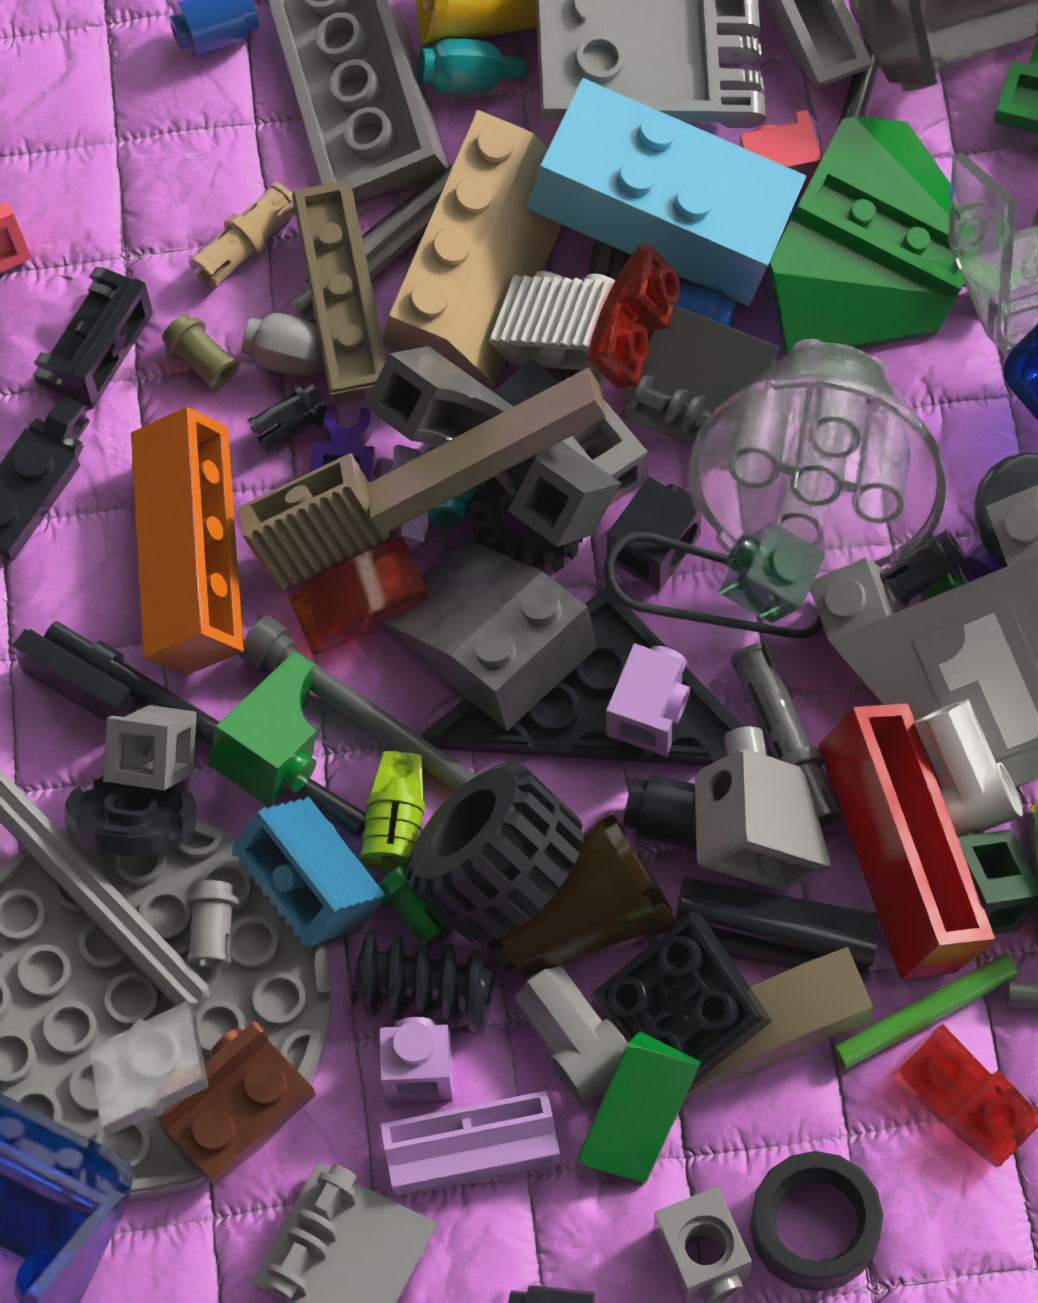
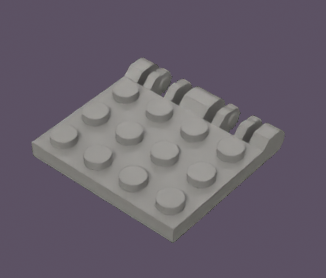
[536,0,766,128]

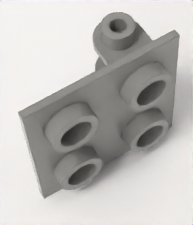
[251,1163,438,1303]

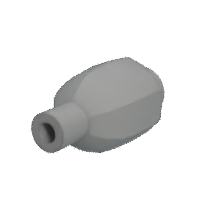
[241,313,325,378]

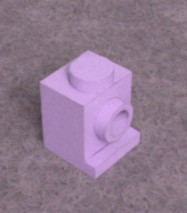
[606,643,690,757]
[380,1017,453,1103]

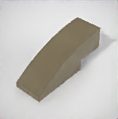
[685,947,874,1098]

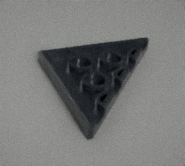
[421,586,772,766]

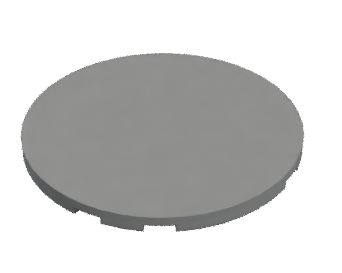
[0,820,332,1200]

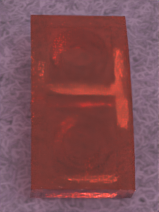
[586,244,680,389]
[289,536,428,657]
[891,1024,1038,1168]

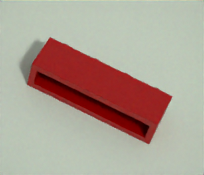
[818,703,995,980]

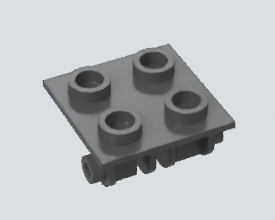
[621,301,779,462]

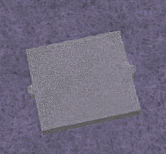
[90,1001,209,1136]

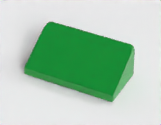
[576,1032,701,1183]

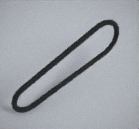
[604,532,823,639]

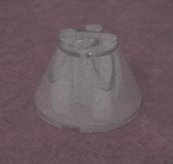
[688,338,946,581]

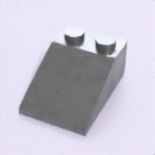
[375,537,597,731]

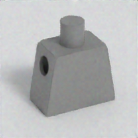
[695,726,831,891]

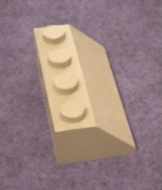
[382,110,562,390]

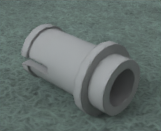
[186,880,239,969]

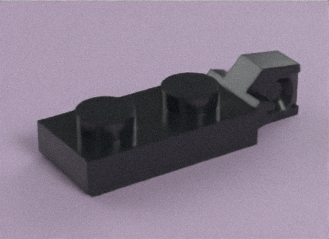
[0,395,90,561]

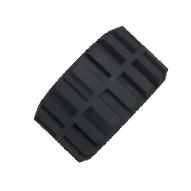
[406,762,584,943]

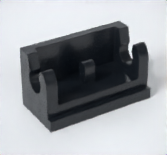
[33,266,153,408]

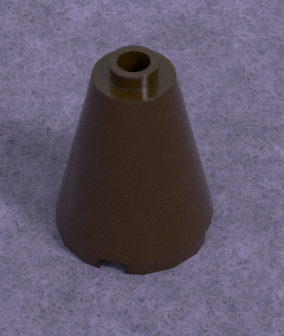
[488,811,678,978]

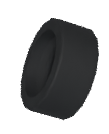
[750,1151,884,1292]

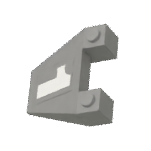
[808,485,1038,788]

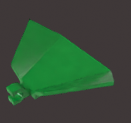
[768,116,1019,362]

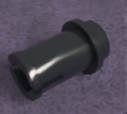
[247,382,327,453]
[881,529,968,605]

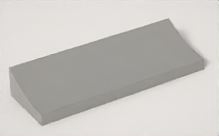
[268,0,450,202]

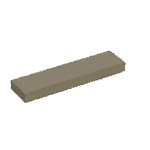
[291,180,386,406]
[367,367,606,534]

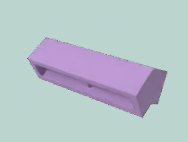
[380,1090,560,1197]

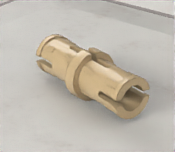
[189,182,296,289]

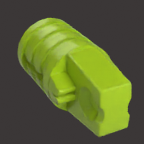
[359,751,426,873]

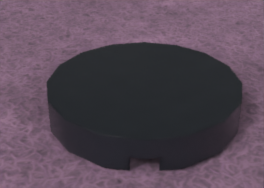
[65,776,197,858]

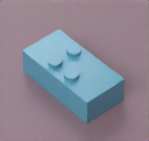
[525,78,806,306]

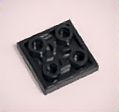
[592,911,772,1086]

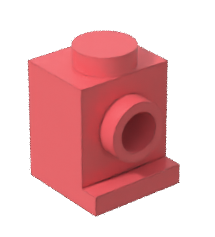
[740,110,822,196]

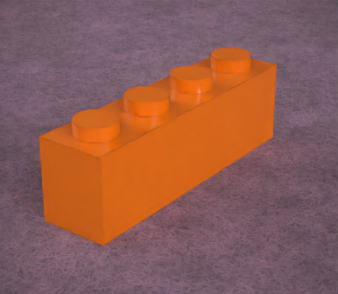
[131,406,244,676]

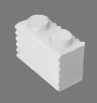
[489,271,637,372]

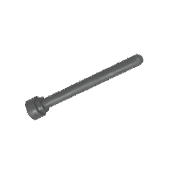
[239,615,477,791]

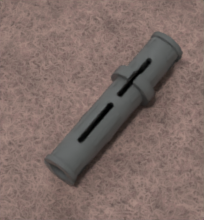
[731,643,842,829]

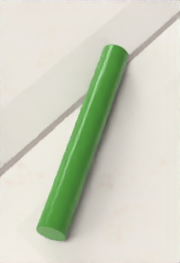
[832,954,1019,1070]

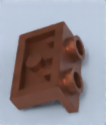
[153,1021,316,1186]

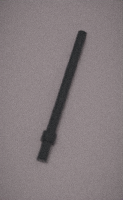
[44,621,366,837]

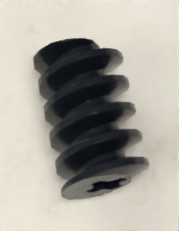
[352,929,497,1034]

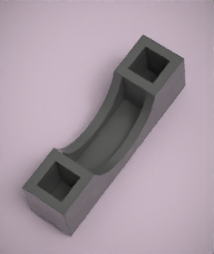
[364,346,621,547]

